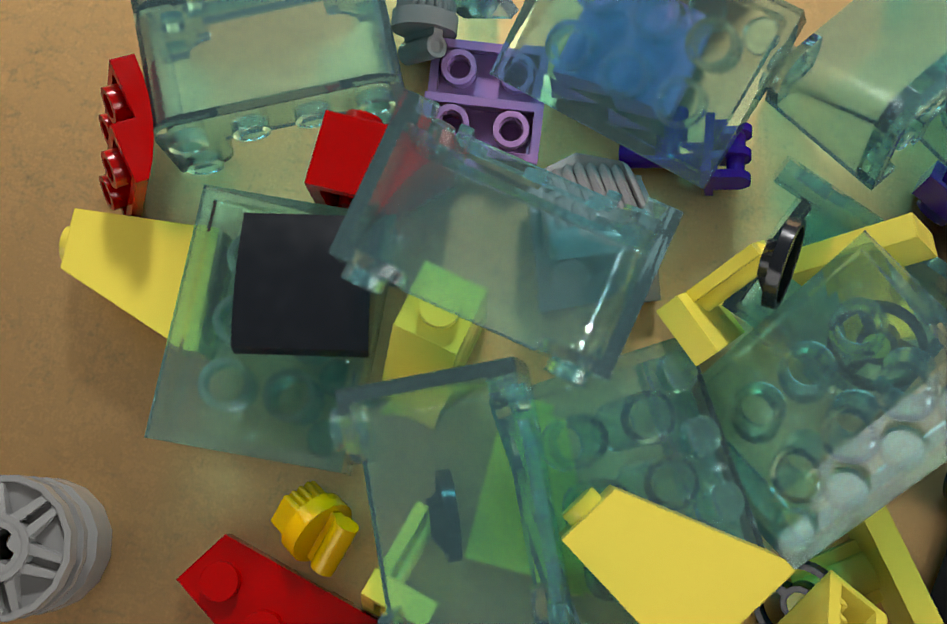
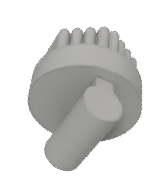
[391,0,459,66]

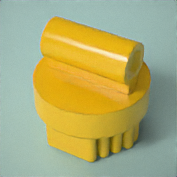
[271,481,359,577]

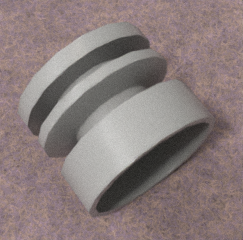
[0,475,112,622]

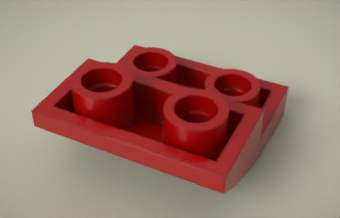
[99,54,154,217]

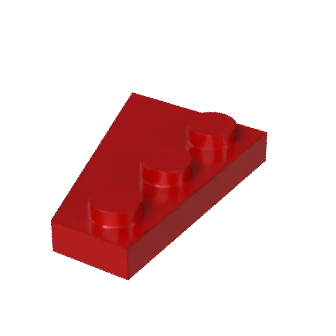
[176,534,389,624]

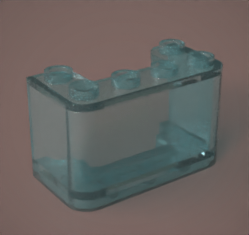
[131,0,412,175]

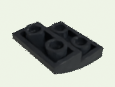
[231,213,379,358]

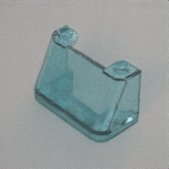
[765,0,947,190]
[328,88,684,388]
[329,356,576,624]

